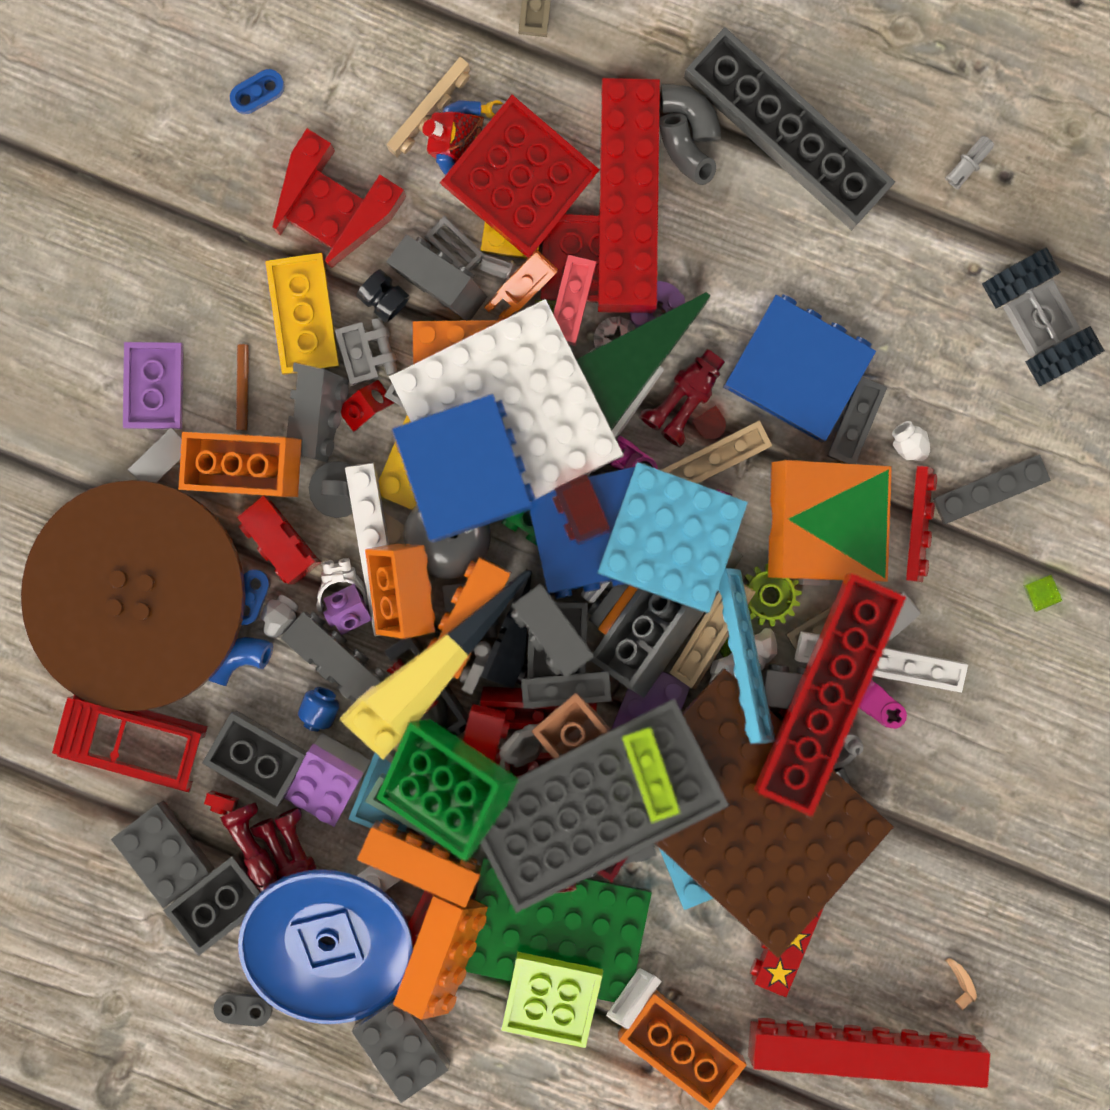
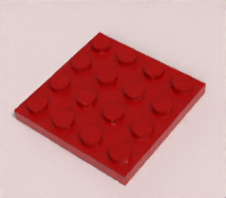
[440,95,600,258]

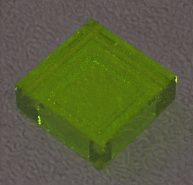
[1023,575,1063,612]

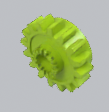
[745,564,802,627]

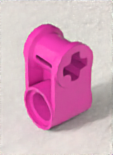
[608,435,658,470]
[859,680,907,729]

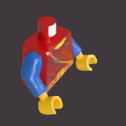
[422,100,503,175]

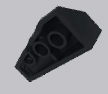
[480,569,532,688]

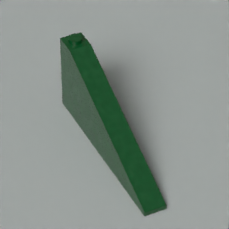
[576,292,711,431]

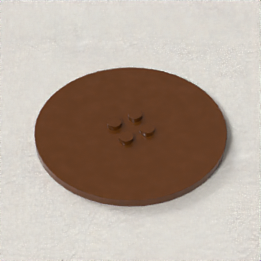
[21,480,245,711]

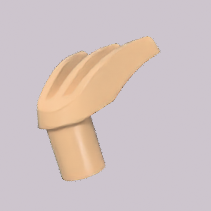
[945,958,977,1010]

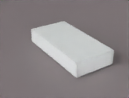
[606,968,661,1029]

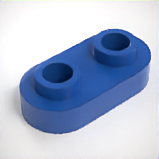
[230,69,285,114]
[242,570,270,625]

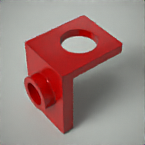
[341,380,394,432]

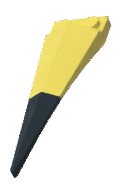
[340,570,531,759]

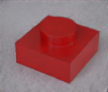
[204,790,239,815]

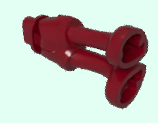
[638,349,725,448]
[220,802,280,891]
[250,807,317,879]

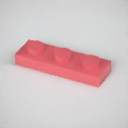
[553,255,596,346]

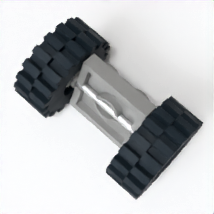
[982,247,1105,387]

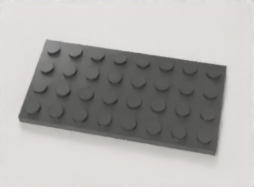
[481,699,729,913]

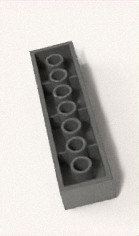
[684,27,895,231]

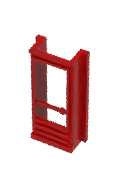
[52,695,208,793]

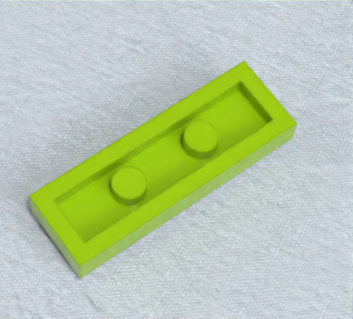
[622,726,680,823]

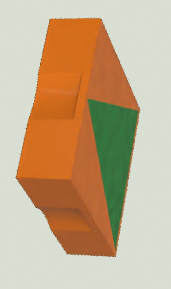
[768,460,892,582]

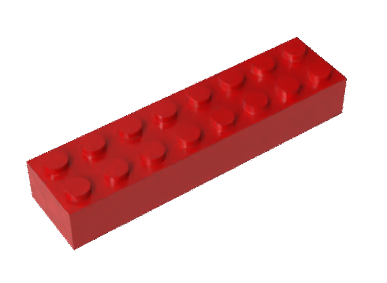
[598,78,660,313]
[753,573,906,816]
[748,1018,991,1088]

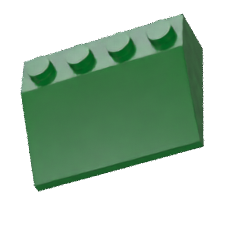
[377,719,519,861]

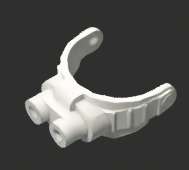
[316,558,368,612]

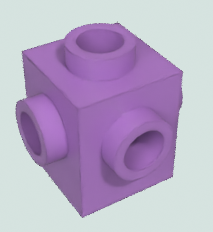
[323,584,372,635]

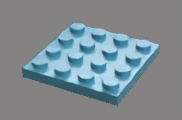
[597,462,748,613]

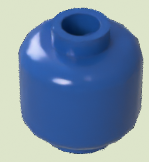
[298,687,340,732]

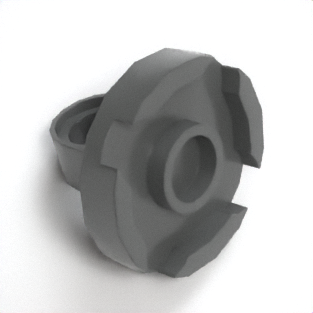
[308,461,353,518]

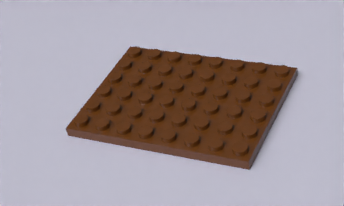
[655,668,894,958]

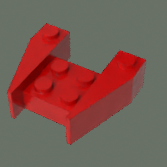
[272,128,407,268]

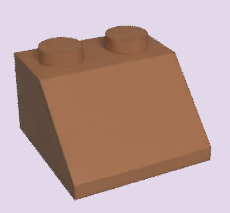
[531,693,611,759]

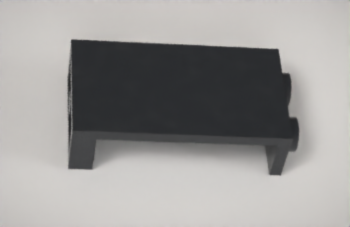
[384,636,469,737]

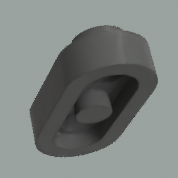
[587,582,628,627]
[213,992,272,1027]

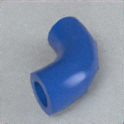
[209,636,273,686]

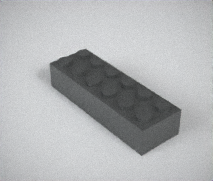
[590,546,743,698]

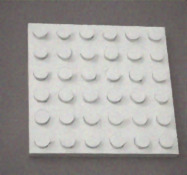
[389,299,623,533]

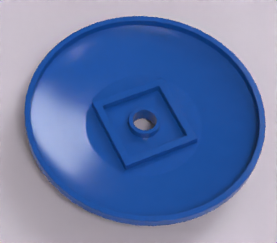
[238,870,413,1024]

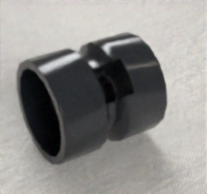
[356,269,410,323]

